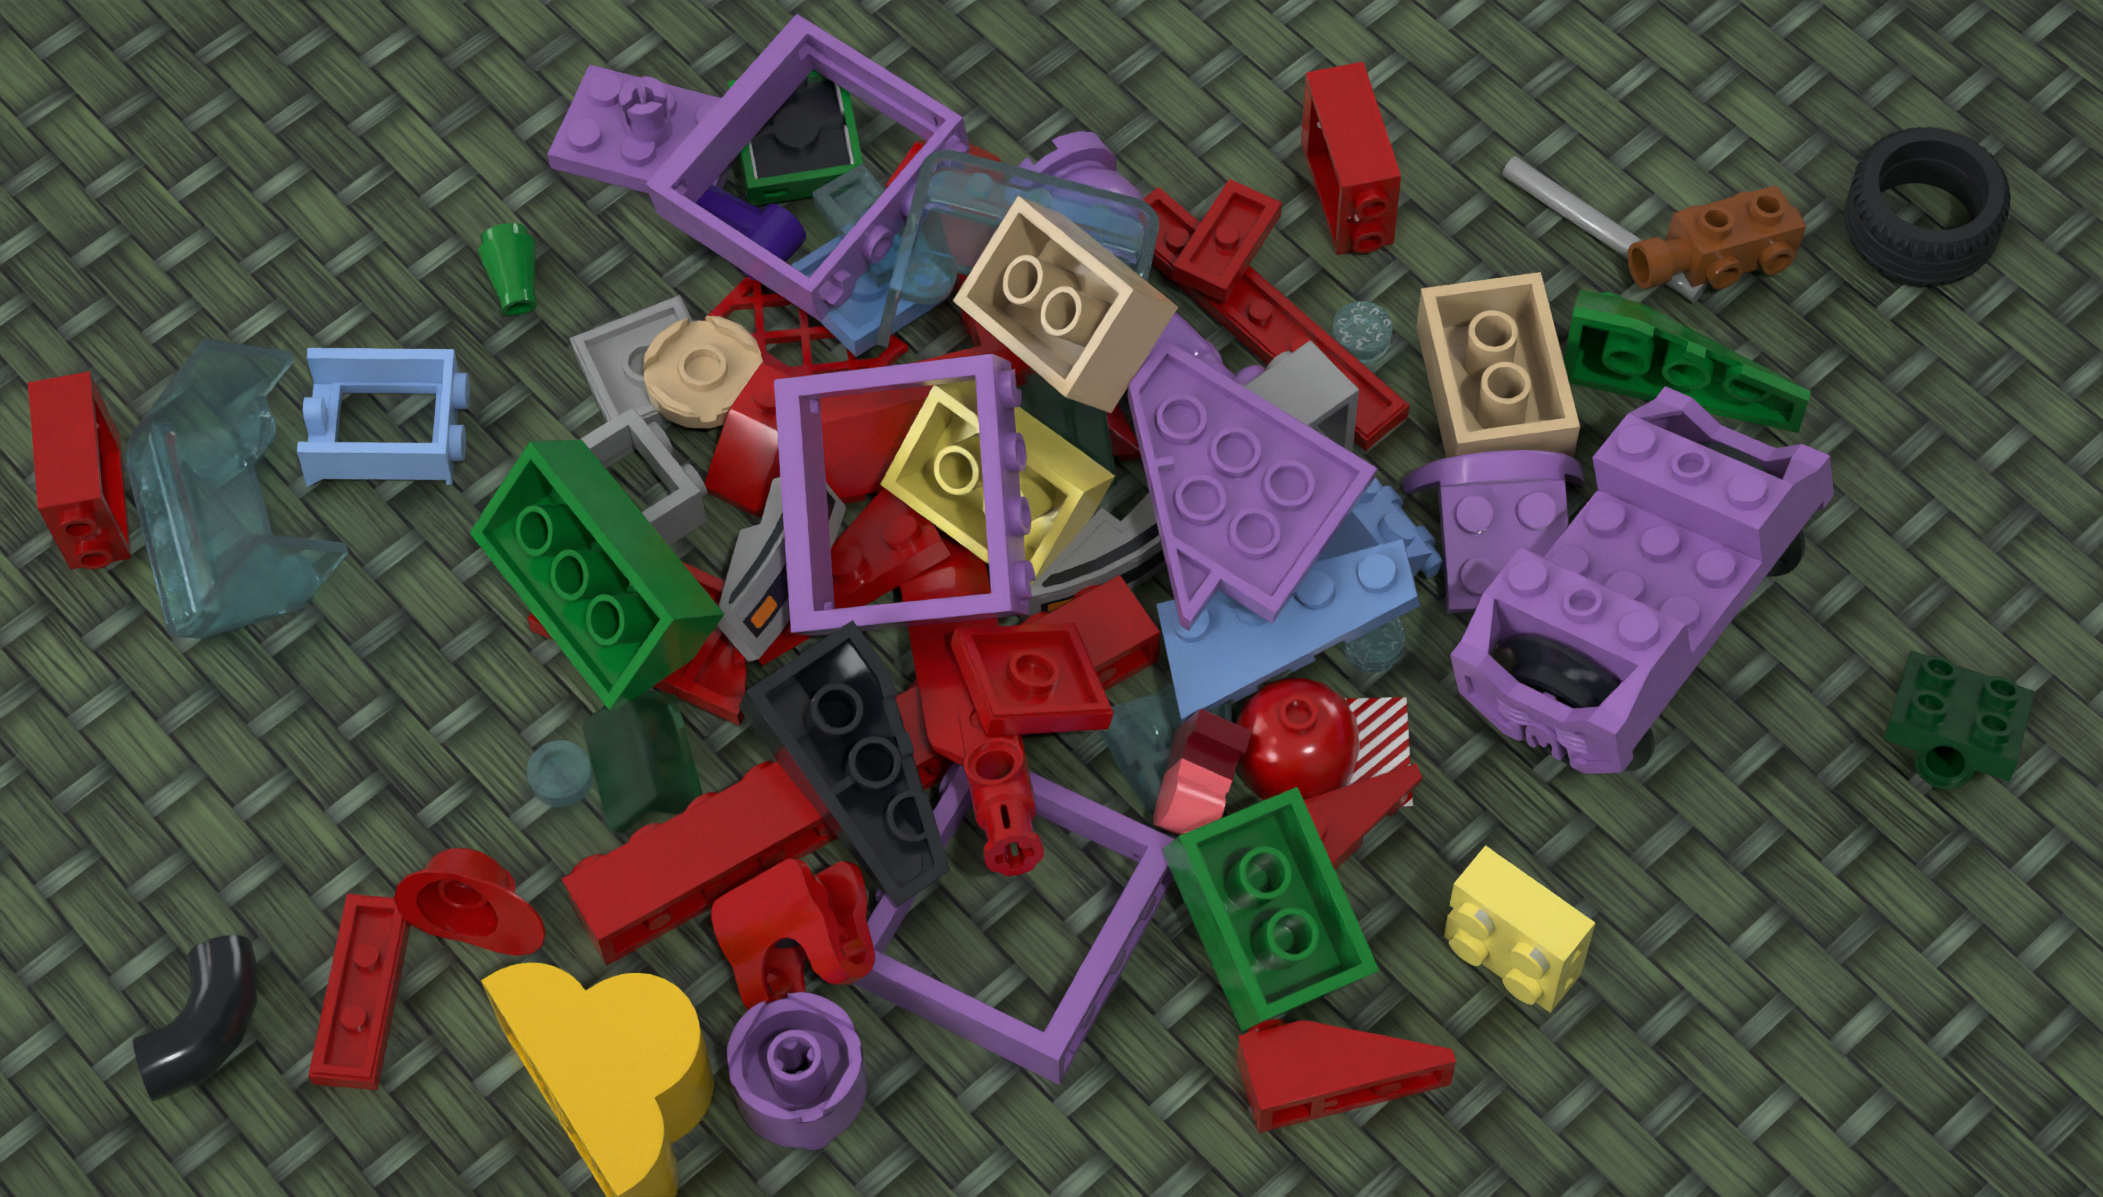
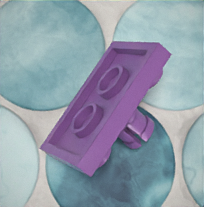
[547,64,737,194]

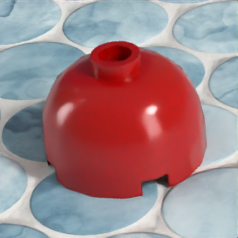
[1236,677,1360,801]

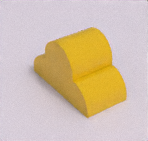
[481,963,714,1197]

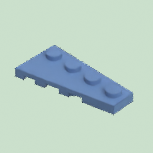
[1157,539,1421,723]

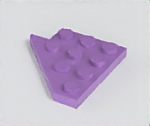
[1127,338,1378,631]

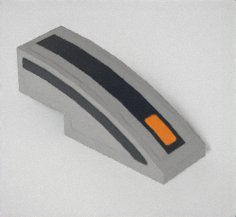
[717,477,846,662]
[1020,492,1167,622]

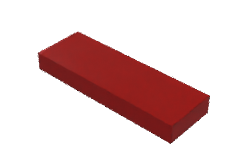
[308,894,411,1090]

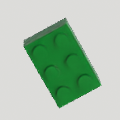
[1162,787,1380,1032]

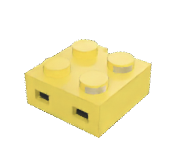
[1444,845,1595,1013]

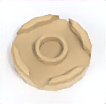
[643,316,763,428]

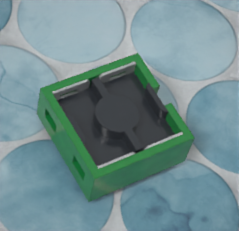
[728,70,864,206]

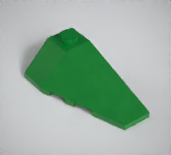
[1563,290,1811,433]

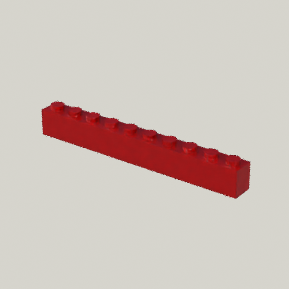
[561,575,1160,966]

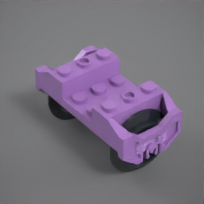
[1450,386,1834,774]

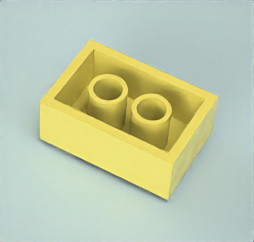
[880,380,1115,586]

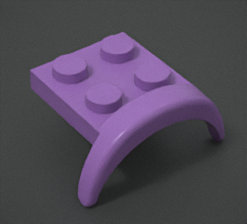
[1402,450,1585,614]

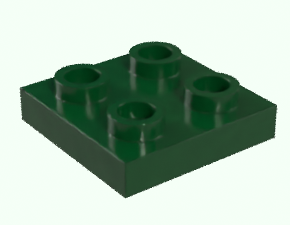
[1883,650,2035,790]

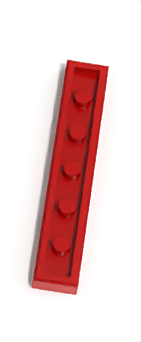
[1143,187,1410,452]

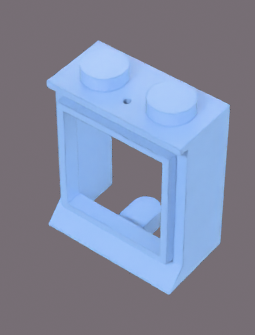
[297,348,470,487]

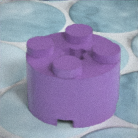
[727,992,867,1150]

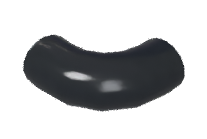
[133,935,257,1101]

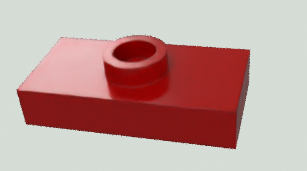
[1172,179,1282,303]

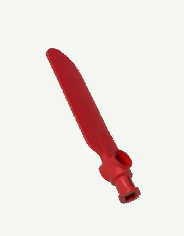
[900,525,1044,876]

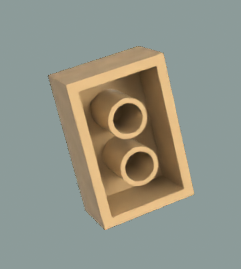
[953,196,1178,413]
[1416,272,1580,458]

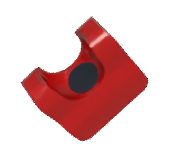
[711,859,875,1010]

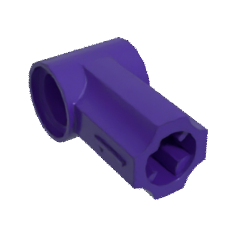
[696,185,806,283]

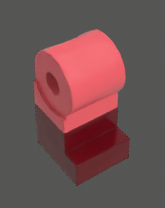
[1153,708,1252,836]

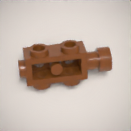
[1628,185,1806,289]

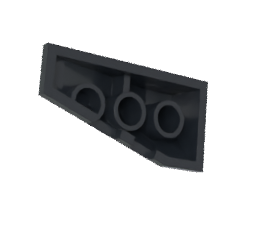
[739,620,951,909]

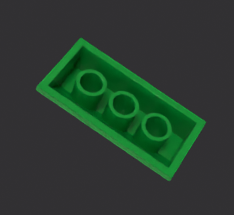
[469,439,725,711]

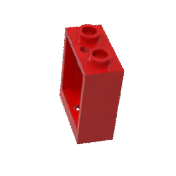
[1301,61,1401,255]
[28,371,132,570]

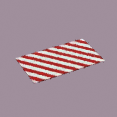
[1345,697,1413,807]

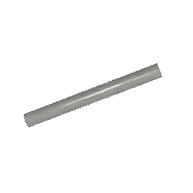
[1502,156,1707,303]

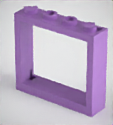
[645,14,970,322]
[774,354,1036,636]
[852,762,1175,1085]

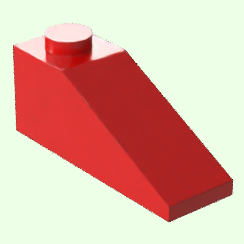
[1237,1019,1456,1133]

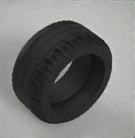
[1844,127,2011,287]

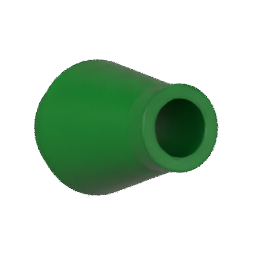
[477,223,537,316]

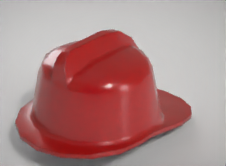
[394,848,546,956]

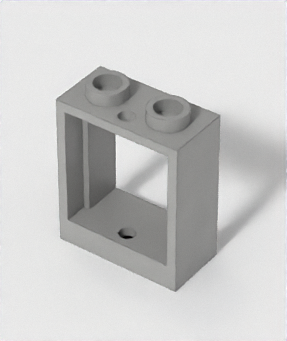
[581,407,707,546]

